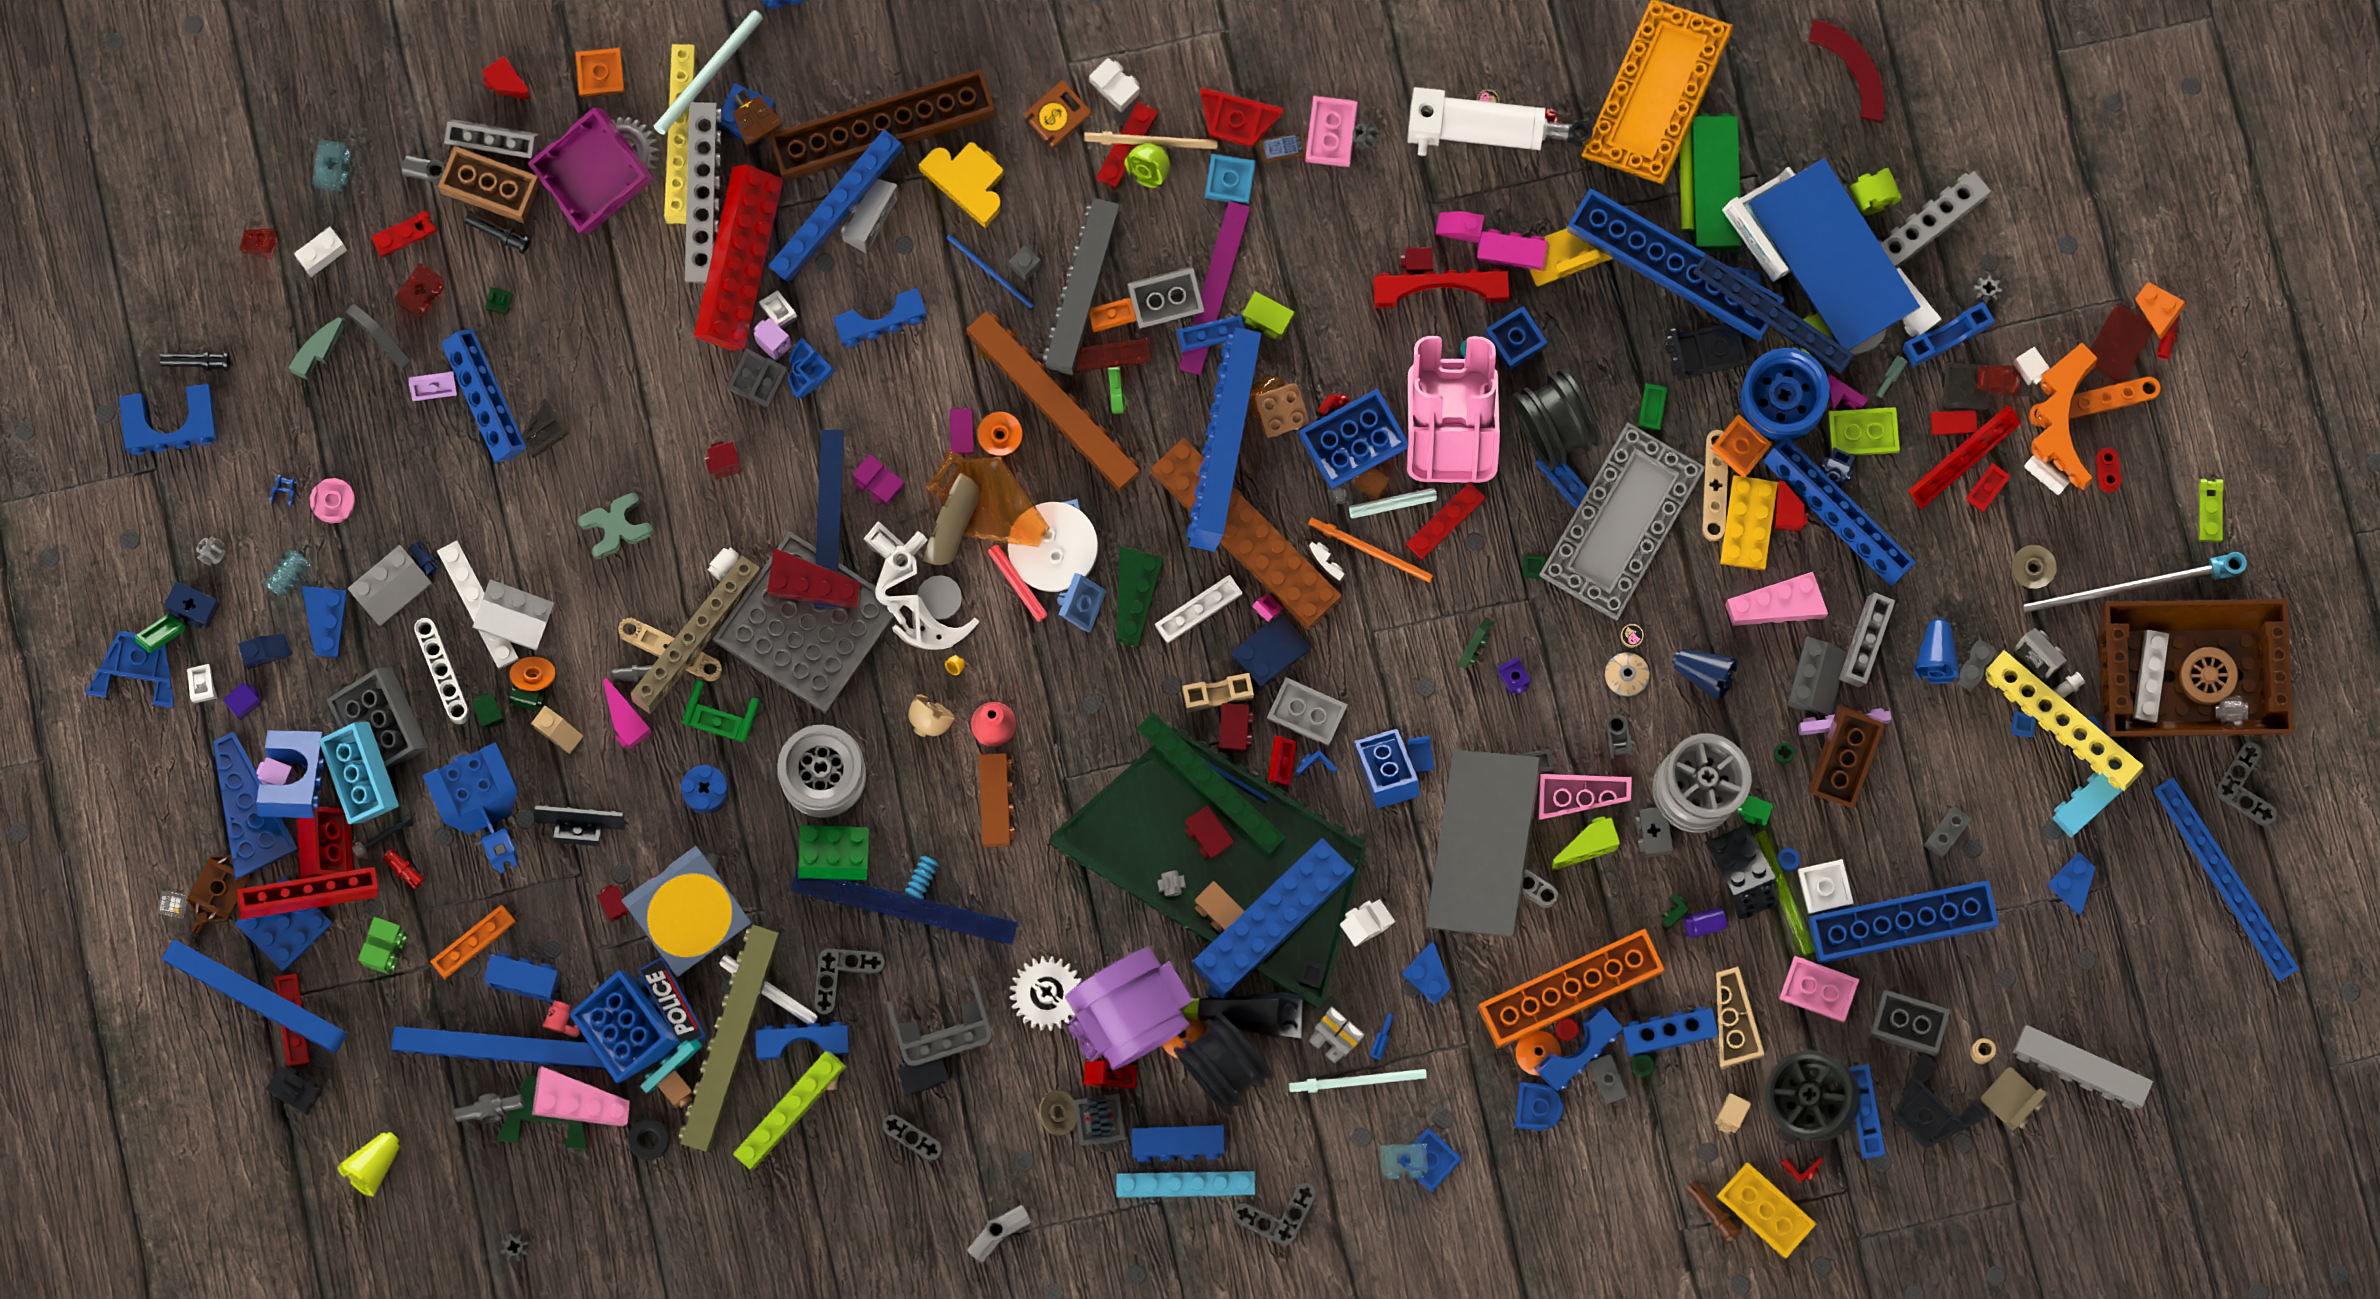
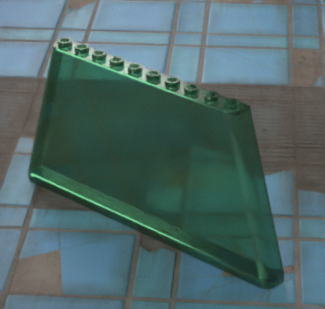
[1048,727,1367,1010]

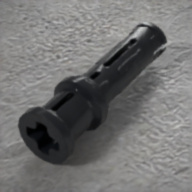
[464,211,532,254]
[160,350,230,371]

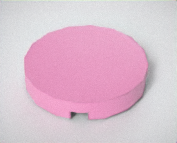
[310,478,356,523]

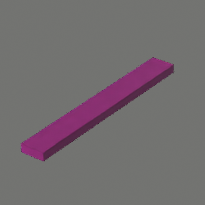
[1179,201,1250,376]

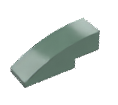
[289,317,345,380]

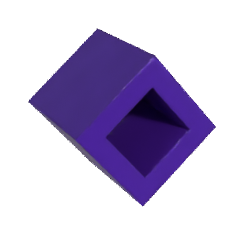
[223,682,261,720]

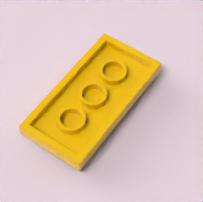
[1720,475,1778,571]
[1716,1162,1816,1259]

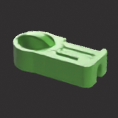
[1108,367,1127,414]

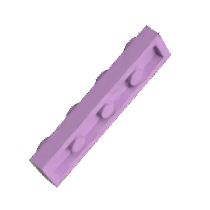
[1798,708,1891,736]

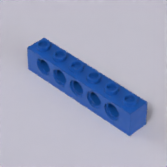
[441,329,527,463]

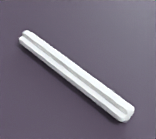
[719,955,818,1024]

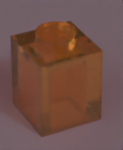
[1353,468,1390,501]

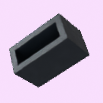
[896,1058,950,1098]

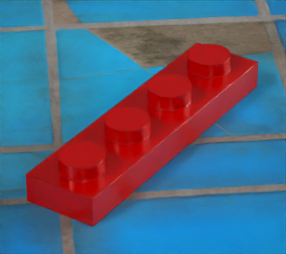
[1096,101,1158,189]
[1406,482,1485,561]

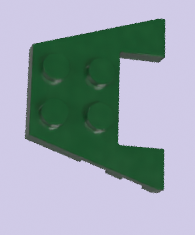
[497,1075,587,1151]

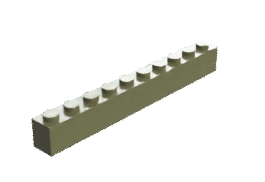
[679,925,781,1153]

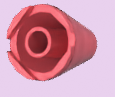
[971,702,1016,747]

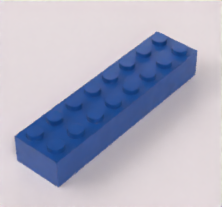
[1191,838,1355,999]
[1807,880,1999,964]

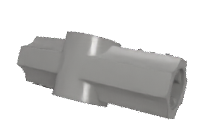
[967,1205,1032,1263]

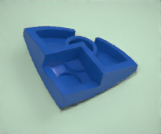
[788,338,835,399]

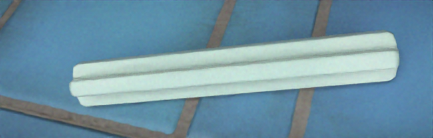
[1349,488,1437,518]

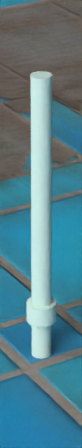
[1289,1069,1427,1093]

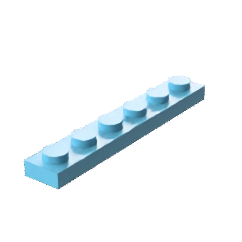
[1116,1171,1255,1198]

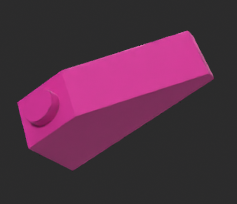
[603,678,652,749]

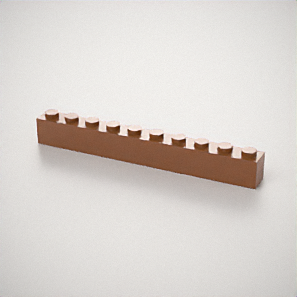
[966,311,1140,493]

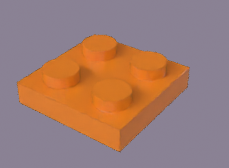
[576,48,624,97]
[1710,415,1772,478]

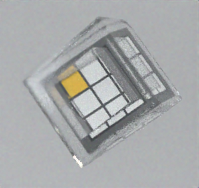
[157,891,188,918]

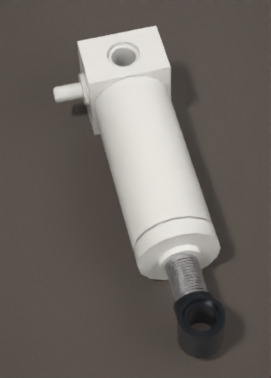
[1407,87,1593,156]

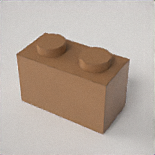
[1194,881,1245,934]

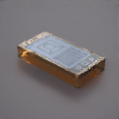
[1258,132,1306,163]

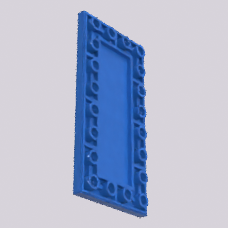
[1748,158,1920,351]

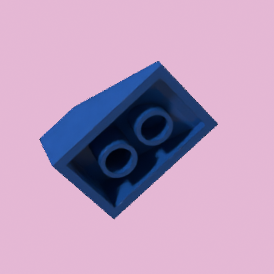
[1354,729,1420,809]

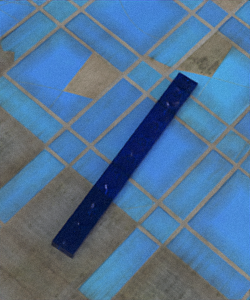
[791,869,1018,945]

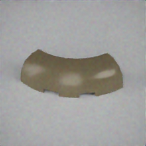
[922,473,980,565]

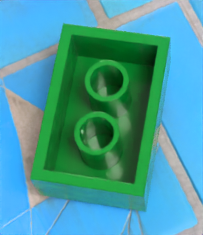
[798,825,869,880]

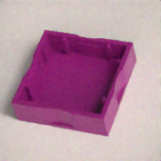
[528,107,655,235]

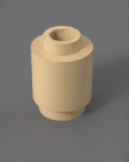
[1970,1038,1996,1064]

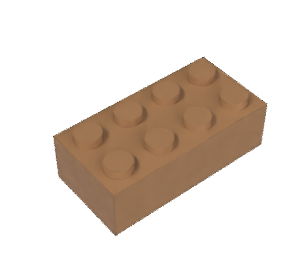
[438,146,540,224]

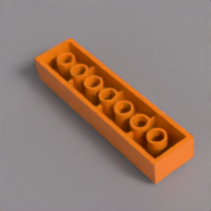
[1478,929,1665,1049]

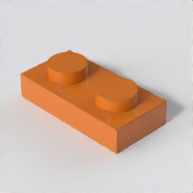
[1089,298,1137,332]

